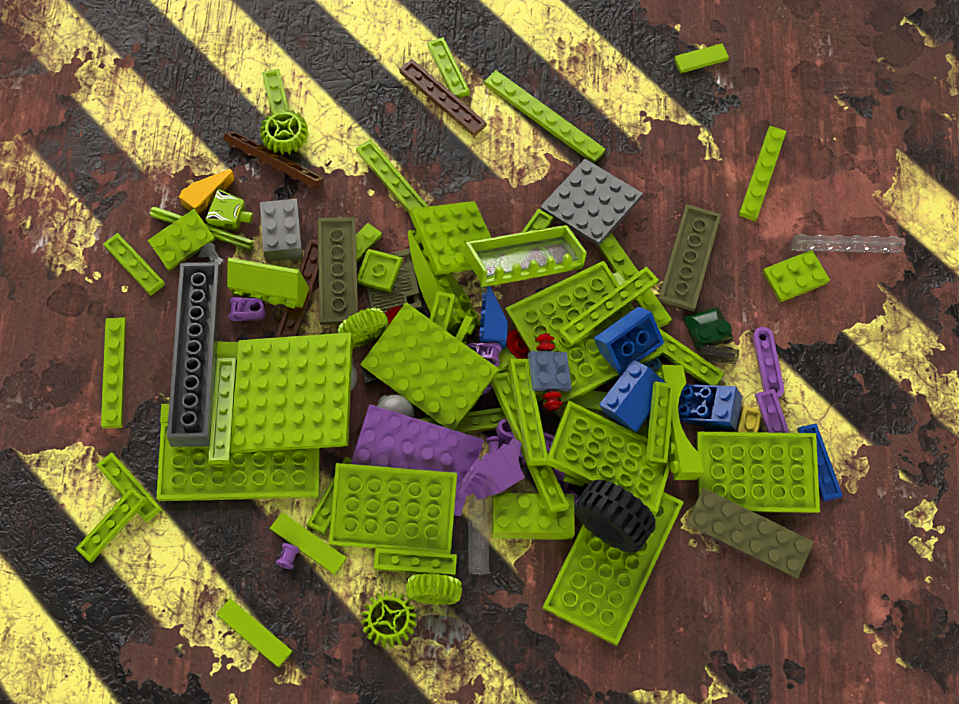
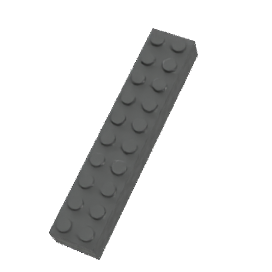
[167,262,222,447]

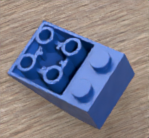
[479,286,508,349]
[678,385,743,431]

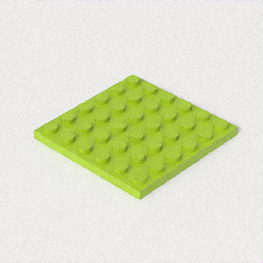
[505,261,662,405]
[231,332,353,453]

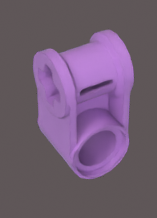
[228,297,266,321]
[467,342,502,367]

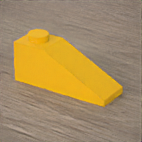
[179,169,235,216]

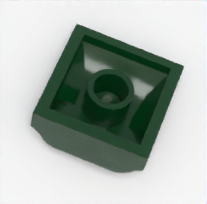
[683,306,733,351]

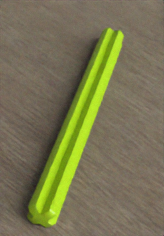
[150,207,254,250]

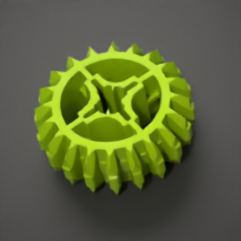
[260,109,309,155]
[337,308,389,348]
[406,574,462,605]
[361,591,417,648]

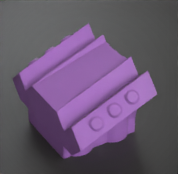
[459,438,525,500]

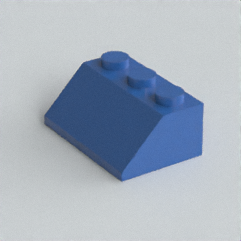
[594,307,664,375]
[599,360,666,432]

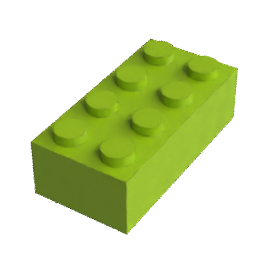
[492,493,575,540]

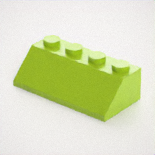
[227,258,309,308]

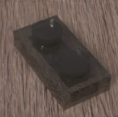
[698,345,739,364]

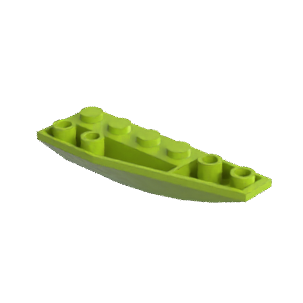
[407,230,480,336]

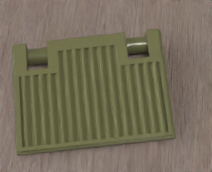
[362,248,423,313]

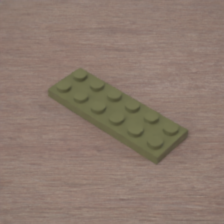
[658,204,721,312]
[318,217,358,325]
[686,488,814,579]

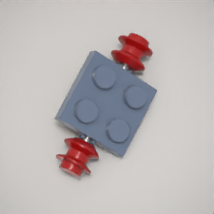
[528,333,572,411]

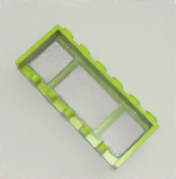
[464,225,587,288]

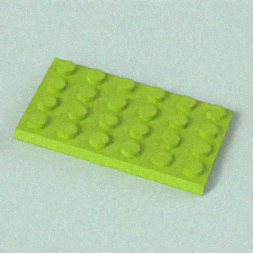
[360,302,500,431]
[545,401,671,516]
[697,432,820,513]
[329,463,457,554]

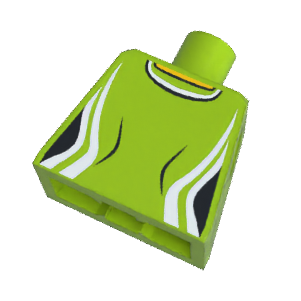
[206,189,254,231]

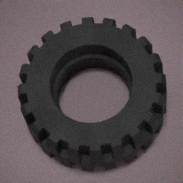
[574,479,656,553]

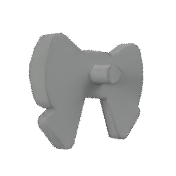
[199,243,224,266]

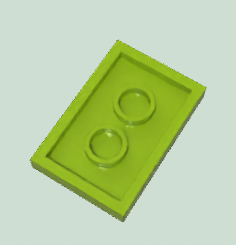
[148,209,216,271]
[762,250,830,303]

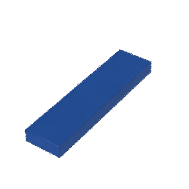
[797,423,843,502]

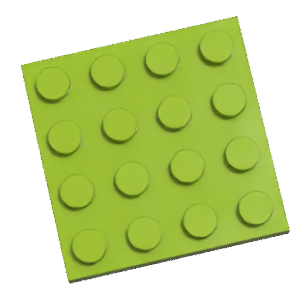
[409,201,502,275]

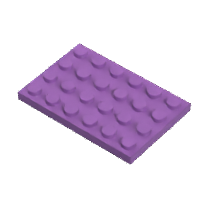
[351,404,484,516]

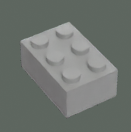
[260,199,303,262]

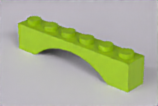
[655,365,704,480]

